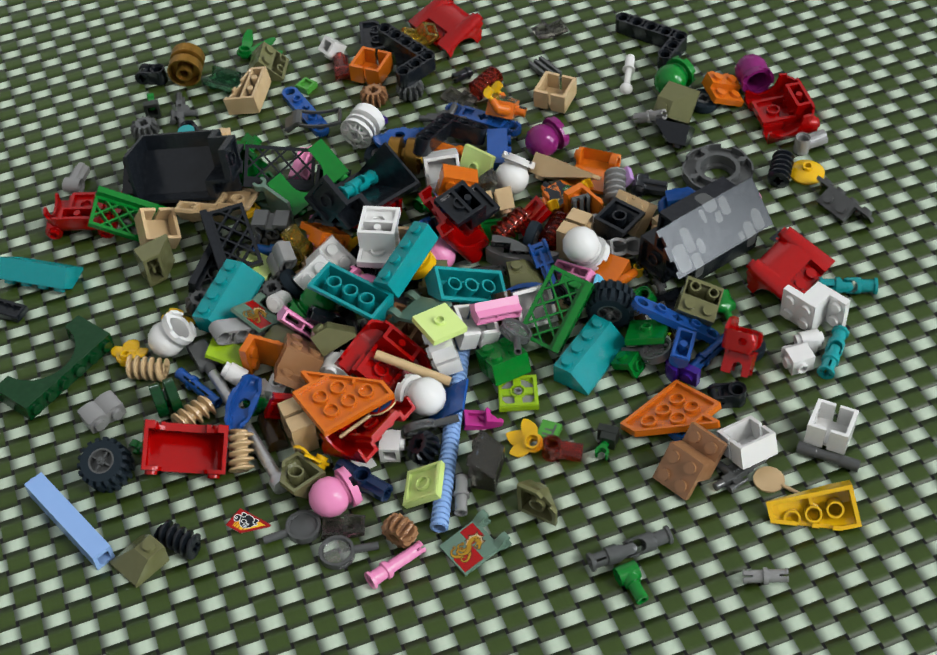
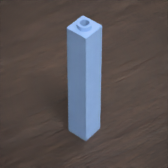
[24,472,115,570]

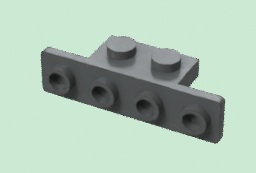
[816,175,874,223]

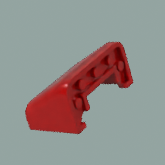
[141,419,229,479]

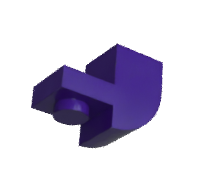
[665,358,701,387]

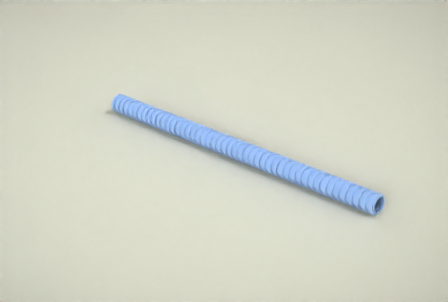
[430,302,474,533]

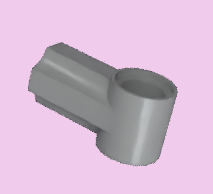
[793,129,828,156]
[62,162,90,193]

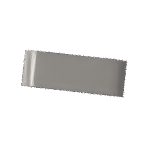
[208,317,267,345]

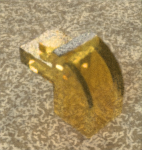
[400,22,440,47]
[280,223,314,265]

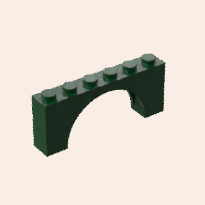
[0,315,114,420]

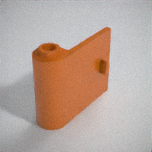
[565,146,621,195]

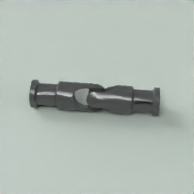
[586,525,674,572]

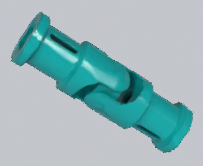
[338,170,379,199]
[818,277,878,294]
[817,325,850,379]

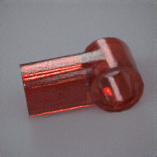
[333,52,351,81]
[542,435,584,462]

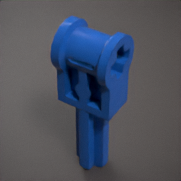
[527,238,556,285]

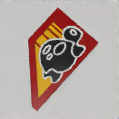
[226,508,271,533]

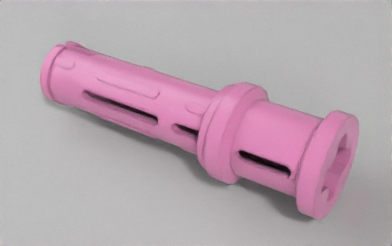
[364,540,426,590]

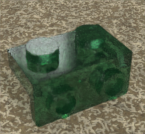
[202,65,241,93]

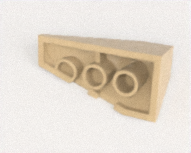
[528,152,601,181]

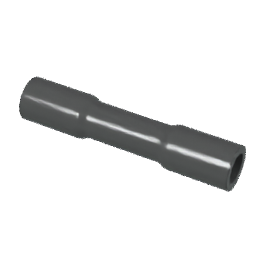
[796,441,861,472]

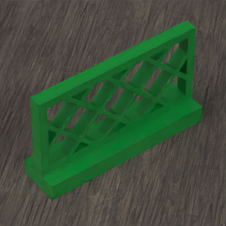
[87,186,165,242]
[517,264,595,356]

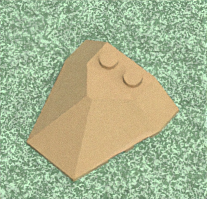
[174,186,260,222]

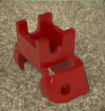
[720,315,763,378]

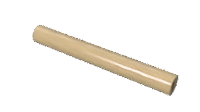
[374,350,452,387]

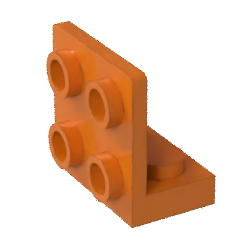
[563,182,604,218]
[238,334,284,375]

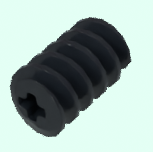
[767,149,795,188]
[153,520,201,560]

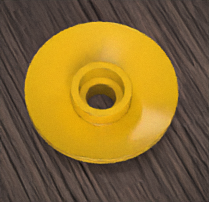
[790,160,825,185]

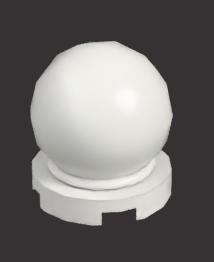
[494,151,536,195]
[562,226,610,271]
[148,310,197,358]
[394,373,446,417]

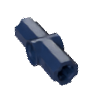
[333,458,393,502]

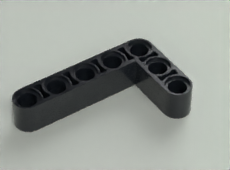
[615,12,687,69]
[377,23,436,88]
[413,113,488,157]

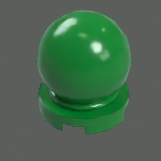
[654,55,696,93]
[287,288,336,332]

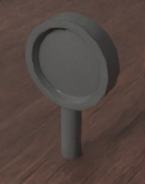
[262,510,322,544]

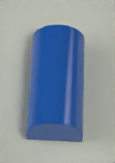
[669,327,697,368]

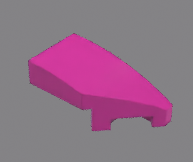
[463,407,504,430]

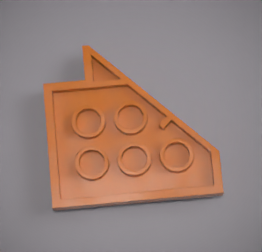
[292,370,395,437]
[620,379,722,437]

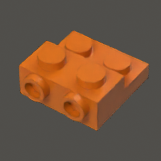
[701,71,744,107]
[299,221,351,249]

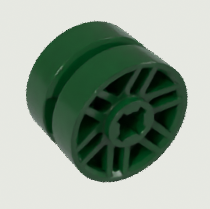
[148,376,184,419]

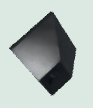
[656,118,695,149]
[593,197,646,240]

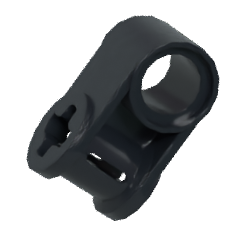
[135,63,168,85]
[706,381,747,410]

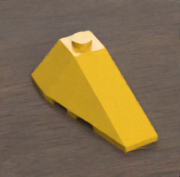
[766,480,862,531]

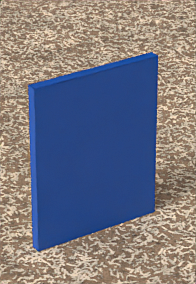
[428,378,469,424]

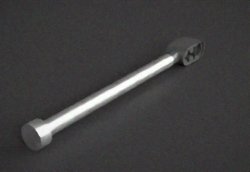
[186,338,288,494]

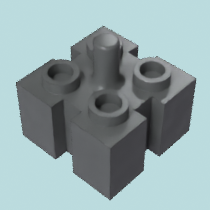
[251,209,295,248]

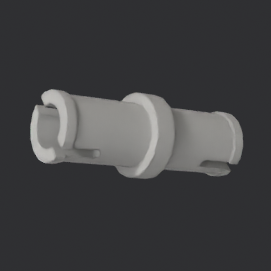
[633,109,667,124]
[453,474,470,517]
[742,567,789,585]

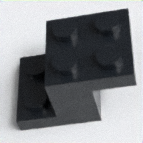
[434,180,500,230]

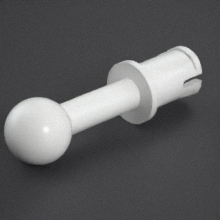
[620,54,635,94]

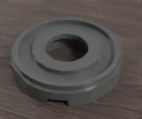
[682,144,754,191]

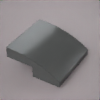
[490,234,529,255]

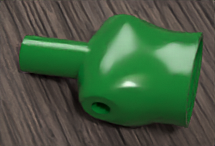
[718,289,736,322]

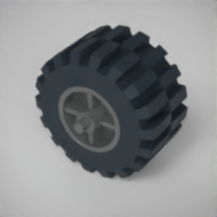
[586,279,636,329]
[77,437,135,493]

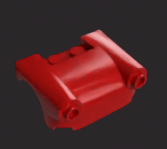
[408,0,483,58]
[744,73,820,144]
[418,185,490,264]
[43,191,123,240]
[746,227,835,301]
[334,319,432,393]
[319,396,416,463]

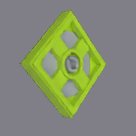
[497,374,539,412]

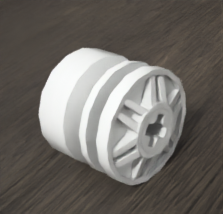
[340,103,385,148]

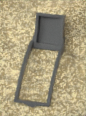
[284,107,342,133]

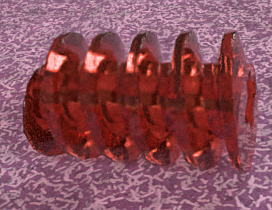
[468,67,503,101]
[491,206,531,238]
[539,211,569,251]

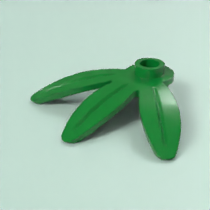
[237,29,283,59]

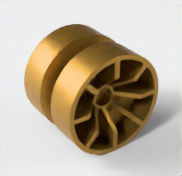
[167,43,205,86]
[388,136,422,175]

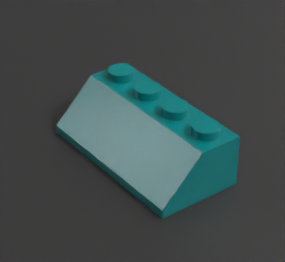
[373,221,439,298]
[0,256,84,292]
[192,259,265,332]
[307,262,394,321]
[425,266,506,303]
[553,314,627,396]

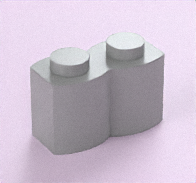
[606,237,640,258]
[266,240,297,280]
[77,390,126,434]

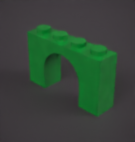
[267,138,349,218]

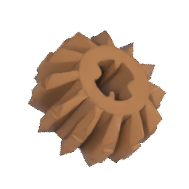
[360,83,388,108]
[381,512,419,549]

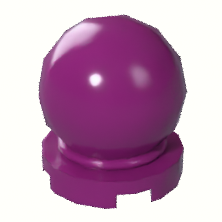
[735,54,774,93]
[525,116,570,156]

